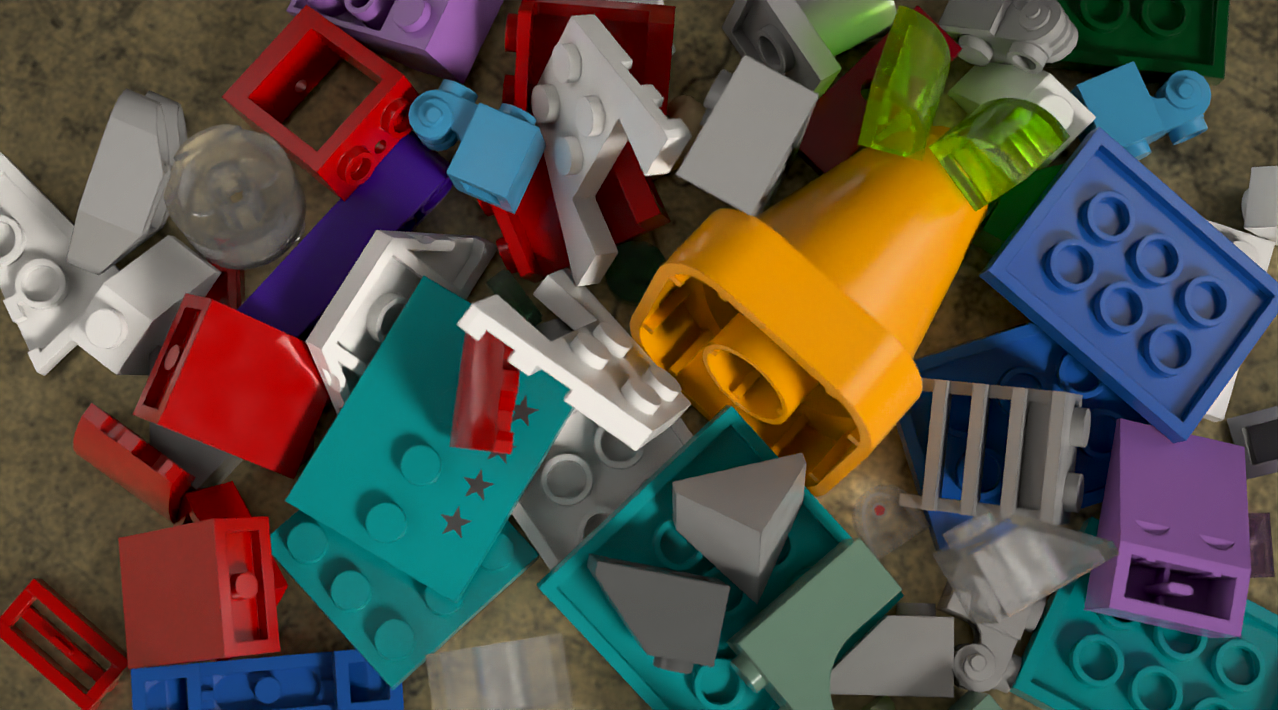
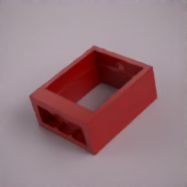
[222,4,419,202]

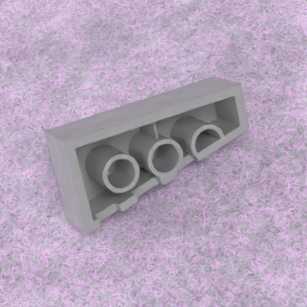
[676,54,819,216]

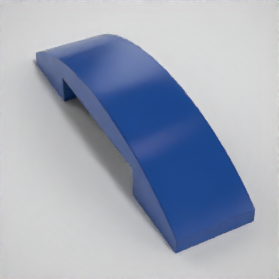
[131,649,404,710]

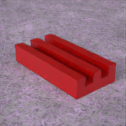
[0,578,130,710]

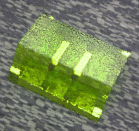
[858,5,951,161]
[929,98,1070,212]

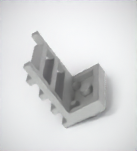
[899,378,1091,526]

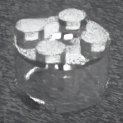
[163,124,306,270]

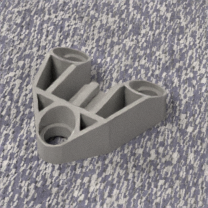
[67,89,190,275]

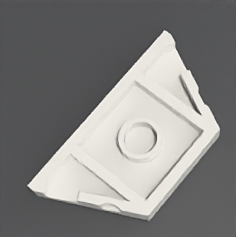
[306,230,498,415]

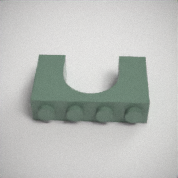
[726,537,1002,710]

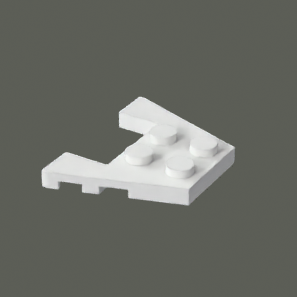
[531,14,692,287]
[457,268,691,451]

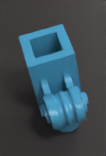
[1070,61,1211,160]
[408,79,547,214]

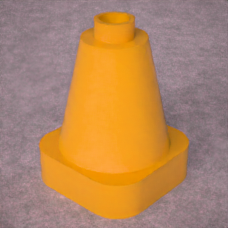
[629,126,988,497]

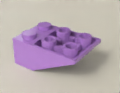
[286,0,504,84]
[1084,418,1251,638]

